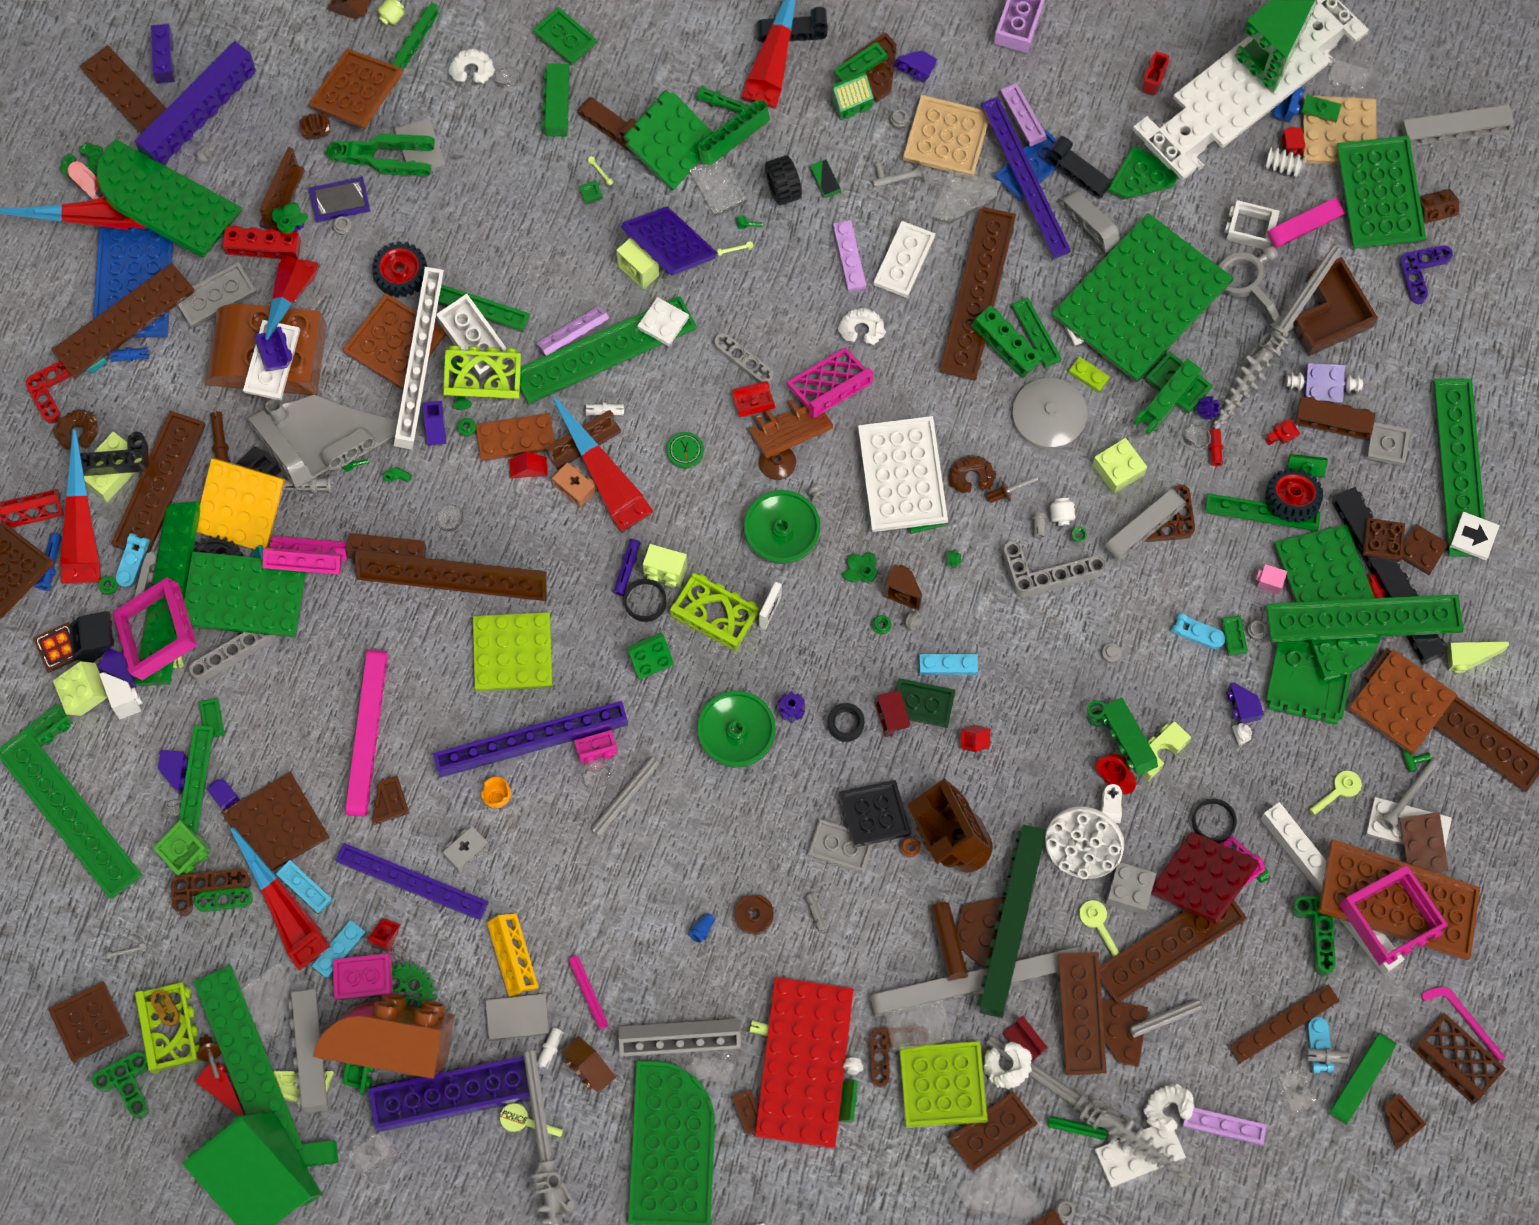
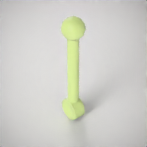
[588,156,613,185]
[716,241,753,256]

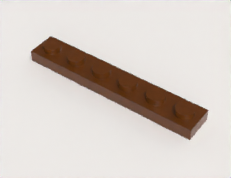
[1228,984,1340,1064]

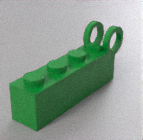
[1133,358,1203,435]
[1087,697,1158,777]

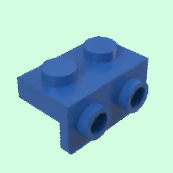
[1273,85,1305,122]

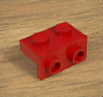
[732,381,775,418]

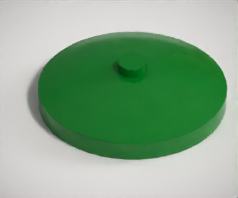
[744,490,820,564]
[698,691,776,768]

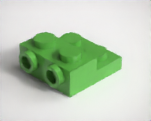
[153,820,211,876]

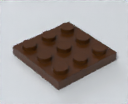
[48,981,129,1063]

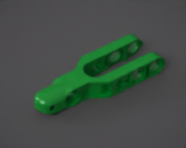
[327,134,435,176]

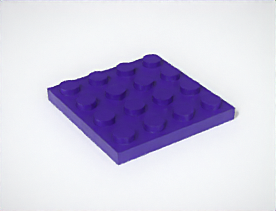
[620,206,718,276]

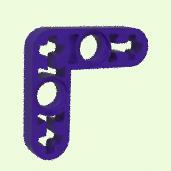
[1399,246,1453,304]

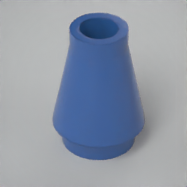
[688,913,716,943]

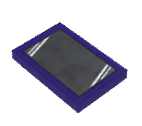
[309,177,370,222]

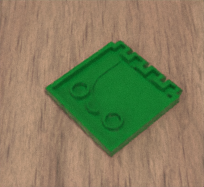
[623,90,713,191]
[1266,641,1351,725]

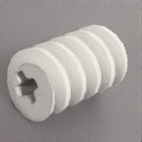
[1266,146,1307,177]

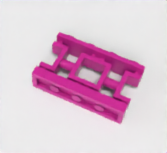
[263,536,348,574]

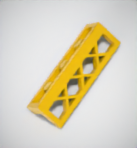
[487,914,539,997]

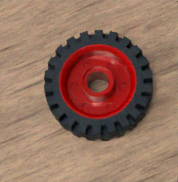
[372,241,427,298]
[1265,468,1324,523]

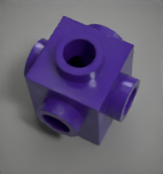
[778,691,805,724]

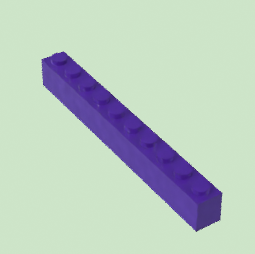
[433,701,628,778]

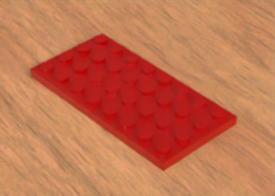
[754,977,854,1149]

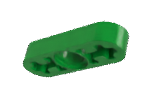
[194,888,253,912]

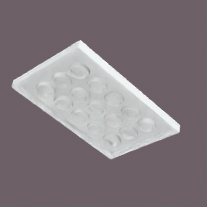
[858,416,948,532]

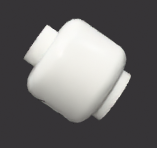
[1050,498,1076,526]

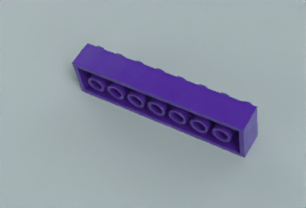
[135,41,256,165]
[369,1056,531,1132]

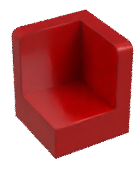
[960,725,990,752]

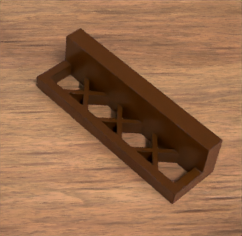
[546,410,621,470]

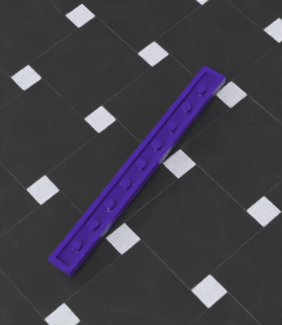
[981,97,1071,259]

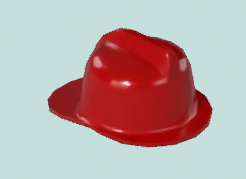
[1096,753,1137,794]

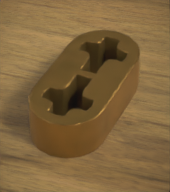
[151,990,180,1026]

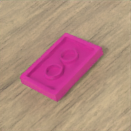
[333,954,393,1000]

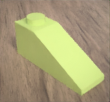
[1447,642,1509,673]

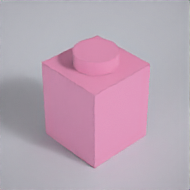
[1256,564,1287,595]

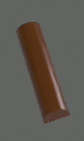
[930,902,968,981]

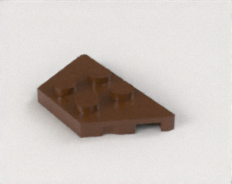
[957,897,1005,969]

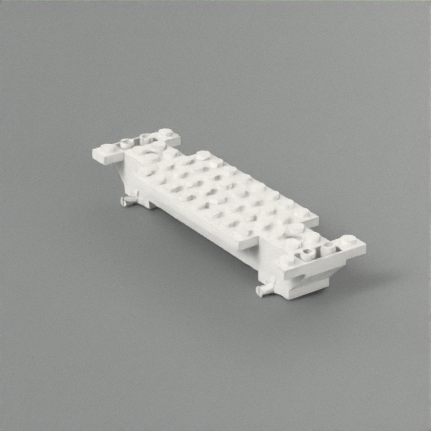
[1133,0,1369,180]

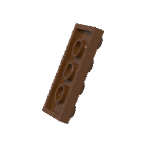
[948,1091,1038,1172]

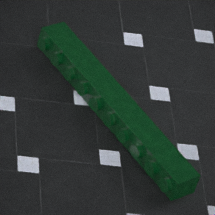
[977,824,1046,1019]

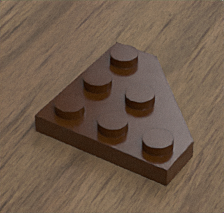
[843,32,897,102]
[1102,998,1148,1067]

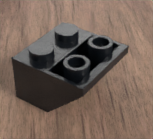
[236,446,281,476]
[69,611,114,663]

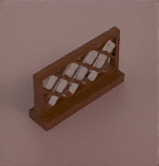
[259,147,305,230]
[1412,1013,1506,1105]

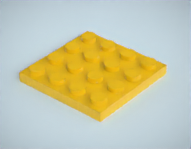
[197,458,285,549]

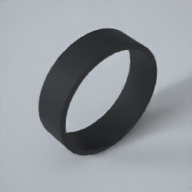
[624,578,667,622]
[1192,799,1237,843]

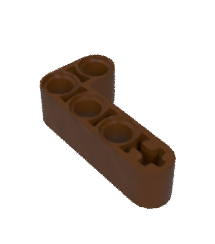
[577,97,638,151]
[171,869,251,916]

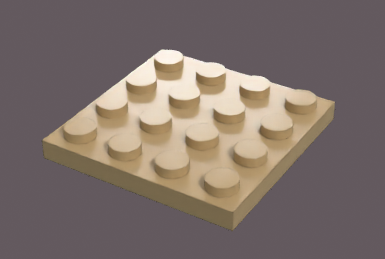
[903,95,989,178]
[1303,95,1376,165]

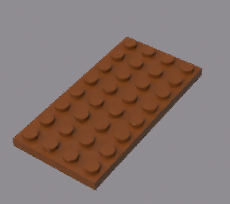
[1318,839,1481,961]

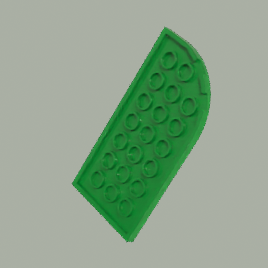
[97,139,242,258]
[1274,524,1381,680]
[628,1061,715,1225]

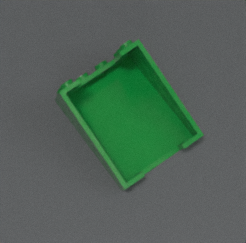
[1235,0,1317,93]
[182,1111,322,1225]

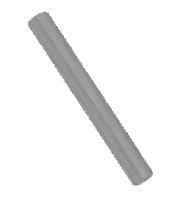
[592,757,659,836]

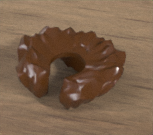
[53,409,97,449]
[948,455,996,493]

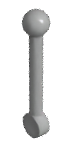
[105,943,147,959]

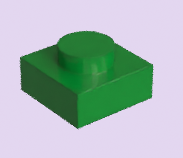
[579,181,603,205]

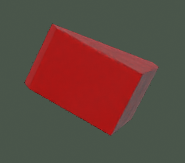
[509,451,548,479]
[368,918,401,953]

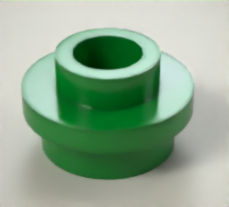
[457,418,476,436]
[947,549,961,568]
[98,576,118,595]
[872,615,892,634]

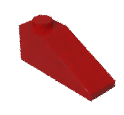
[195,1063,246,1116]

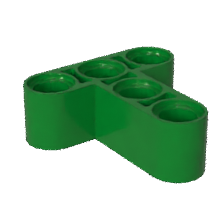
[92,1052,149,1119]

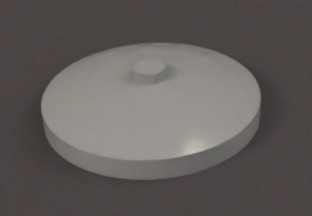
[1012,378,1088,450]

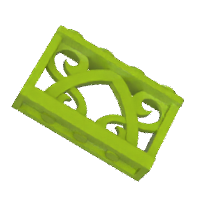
[444,345,521,399]
[670,573,760,652]
[135,982,201,1074]

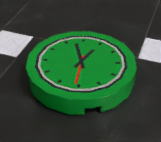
[667,432,704,469]

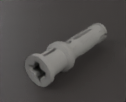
[283,476,334,493]

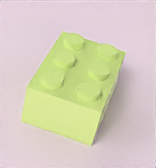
[84,432,142,503]

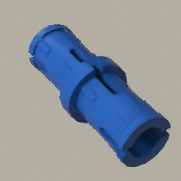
[110,347,150,362]

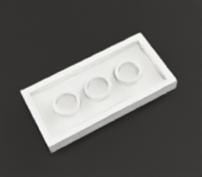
[874,221,936,298]
[243,320,300,401]
[1366,797,1452,847]
[1094,1126,1186,1188]

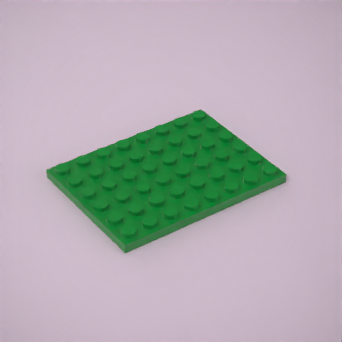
[1052,213,1234,382]

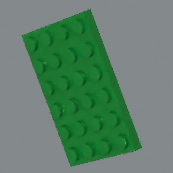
[1336,136,1426,249]
[184,552,307,637]

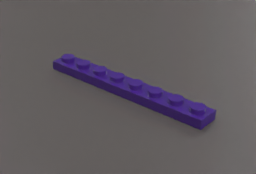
[335,843,489,921]

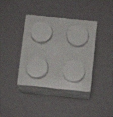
[1106,862,1156,916]

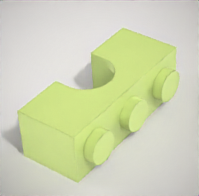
[1142,721,1191,781]

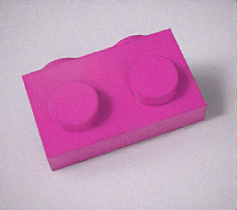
[574,730,618,765]

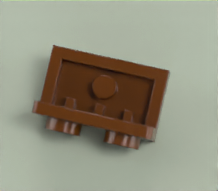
[1420,189,1459,223]

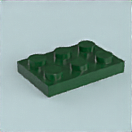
[896,678,956,728]

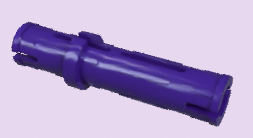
[613,539,641,596]

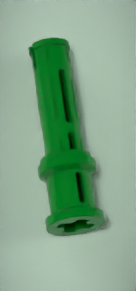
[697,85,749,113]

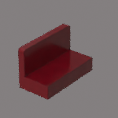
[874,691,911,737]
[1003,1016,1048,1062]

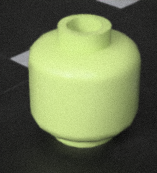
[378,0,404,25]

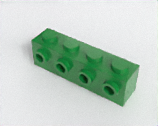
[971,305,1043,378]

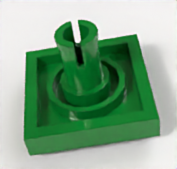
[627,632,674,680]

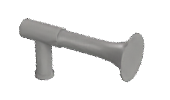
[873,162,925,188]

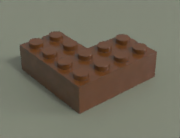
[1293,257,1378,356]

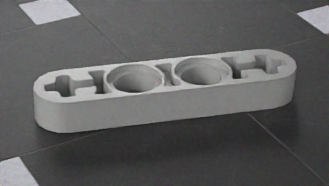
[715,333,774,385]

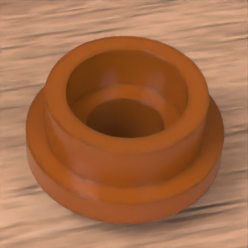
[900,837,920,857]

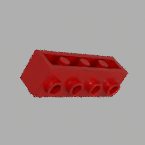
[222,226,301,259]

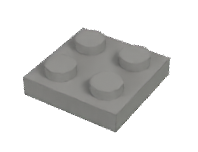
[1367,422,1410,466]

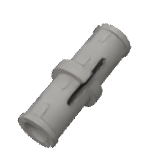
[1306,1048,1349,1064]

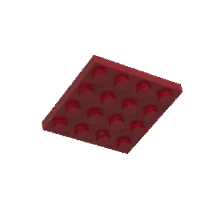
[1151,831,1259,924]

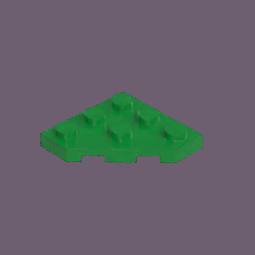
[1108,146,1179,200]

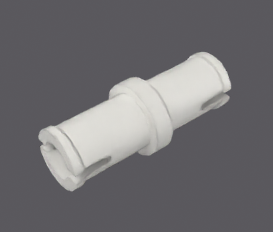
[586,403,624,416]
[537,1028,564,1070]

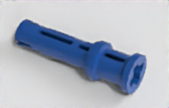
[34,533,62,591]

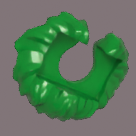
[60,142,103,179]

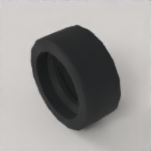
[828,703,865,742]

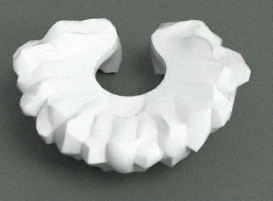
[448,49,495,83]
[838,308,886,345]
[984,1042,1032,1089]
[1144,1084,1194,1132]

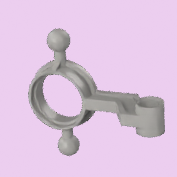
[1213,246,1294,332]

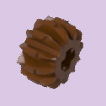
[299,113,330,139]

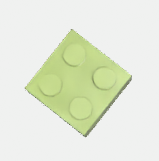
[616,237,659,290]
[1092,438,1147,494]
[643,544,687,588]
[53,662,108,716]

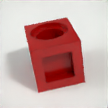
[1281,127,1306,156]

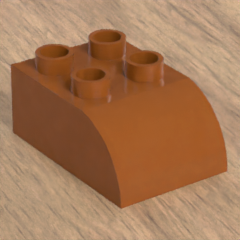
[205,304,327,395]
[313,994,455,1079]

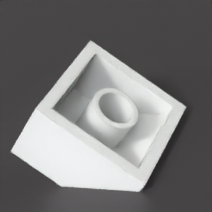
[100,673,143,720]

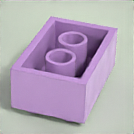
[994,0,1045,53]

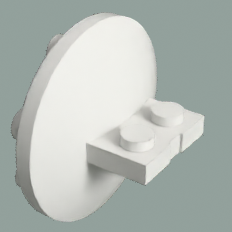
[1045,807,1124,879]

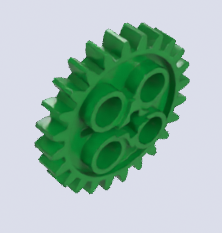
[372,962,437,1008]

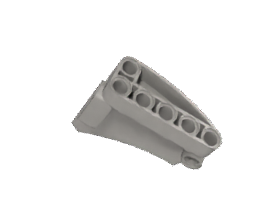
[247,394,398,489]

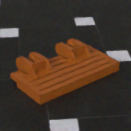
[749,398,833,459]

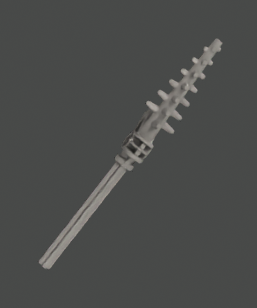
[1212,245,1341,429]
[986,1035,1192,1181]
[523,1051,575,1225]

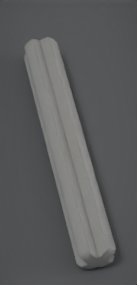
[1129,999,1202,1037]

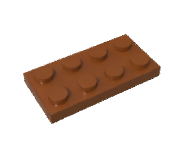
[476,413,555,461]

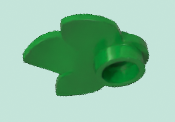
[272,202,308,234]
[842,552,877,583]

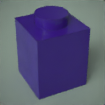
[207,778,240,810]

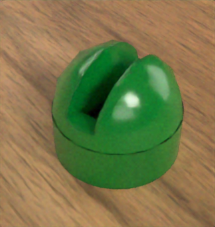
[1071,526,1087,542]

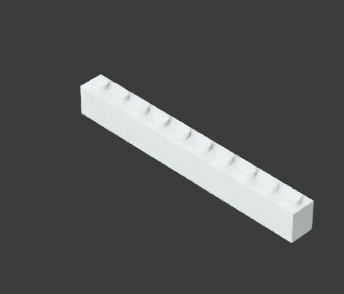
[394,267,444,449]
[1261,802,1404,976]

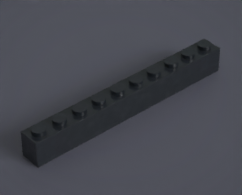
[1332,487,1447,665]

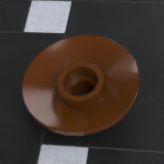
[759,448,796,480]

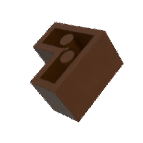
[560,1036,616,1093]

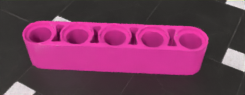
[1266,198,1345,248]

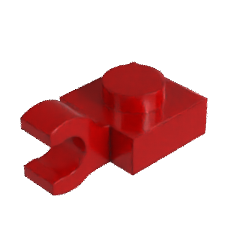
[1265,418,1300,445]

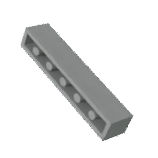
[1400,104,1515,147]
[288,989,328,1114]
[619,1019,741,1057]

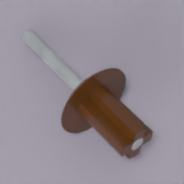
[986,477,1038,503]
[197,1034,221,1079]

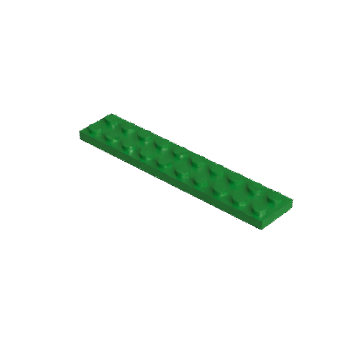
[513,296,697,405]
[1433,379,1485,557]
[135,501,200,686]
[1266,594,1464,642]
[0,728,143,900]
[194,965,305,1152]

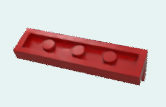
[0,489,64,528]

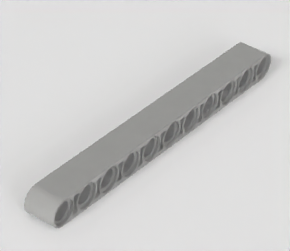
[870,947,1082,1017]

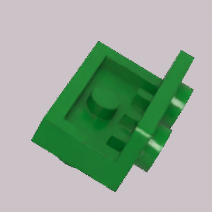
[26,704,73,747]
[343,1063,374,1095]

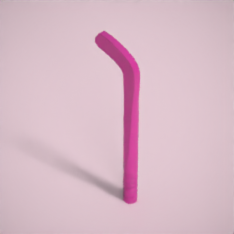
[1422,987,1505,1062]

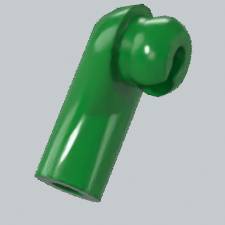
[383,467,412,483]

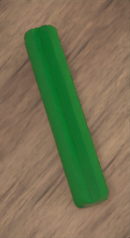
[1048,1116,1108,1140]

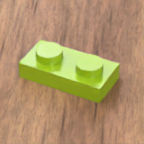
[1068,356,1110,393]

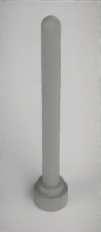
[1380,759,1438,830]

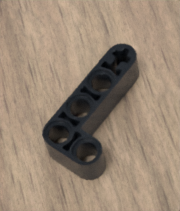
[756,7,828,43]
[1045,136,1112,199]
[80,431,149,476]

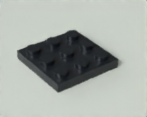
[839,780,911,848]

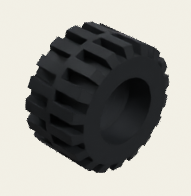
[765,155,802,206]

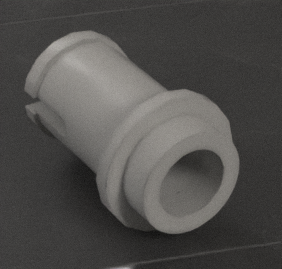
[1032,513,1047,538]

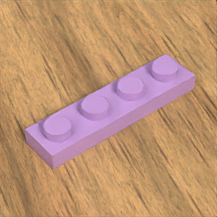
[1000,83,1047,146]
[833,220,866,292]
[536,306,609,356]
[1182,1108,1267,1146]

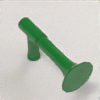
[441,358,472,410]
[1401,747,1432,772]

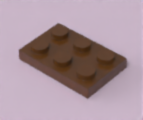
[1399,812,1449,873]

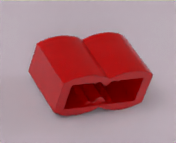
[1142,51,1169,96]

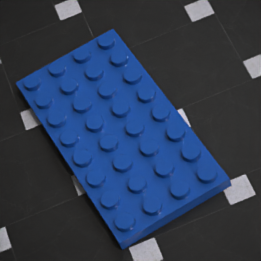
[93,226,174,337]

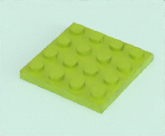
[473,612,553,692]
[900,1041,988,1128]

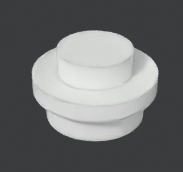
[843,1058,863,1075]

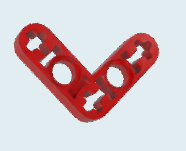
[26,361,72,424]

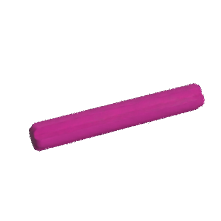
[569,955,608,1030]

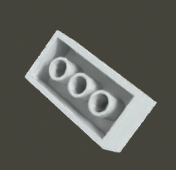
[436,294,510,380]

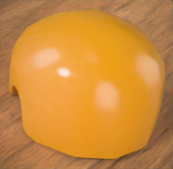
[481,776,511,808]

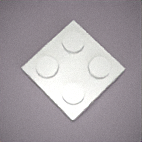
[638,297,689,347]

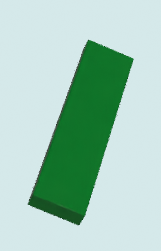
[1011,297,1062,368]

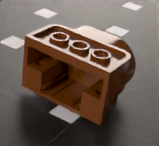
[907,778,993,873]

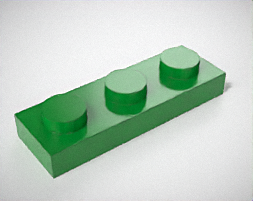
[833,42,888,82]

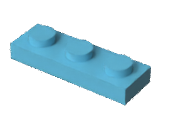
[919,654,978,675]
[276,860,333,915]
[312,920,367,980]

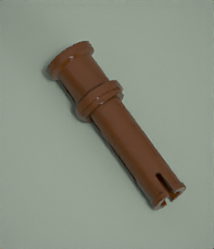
[210,411,231,463]

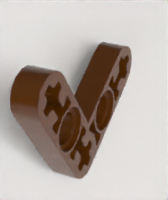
[1144,484,1195,542]
[870,1027,928,1088]

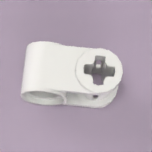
[1100,784,1122,823]

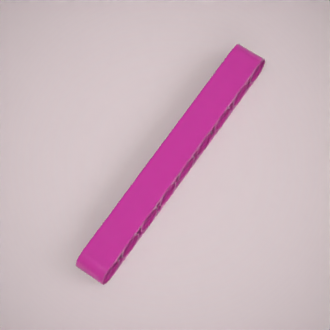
[346,649,388,817]

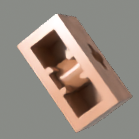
[552,463,596,508]

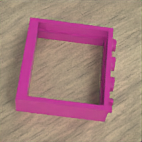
[113,577,197,680]
[1339,865,1448,966]

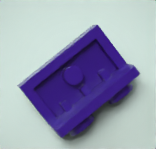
[254,327,292,372]

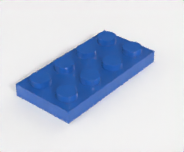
[994,129,1057,202]

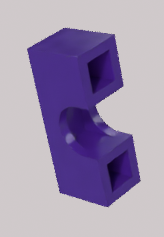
[151,24,175,84]

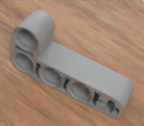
[1060,190,1120,256]

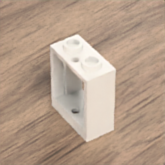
[1224,200,1280,250]

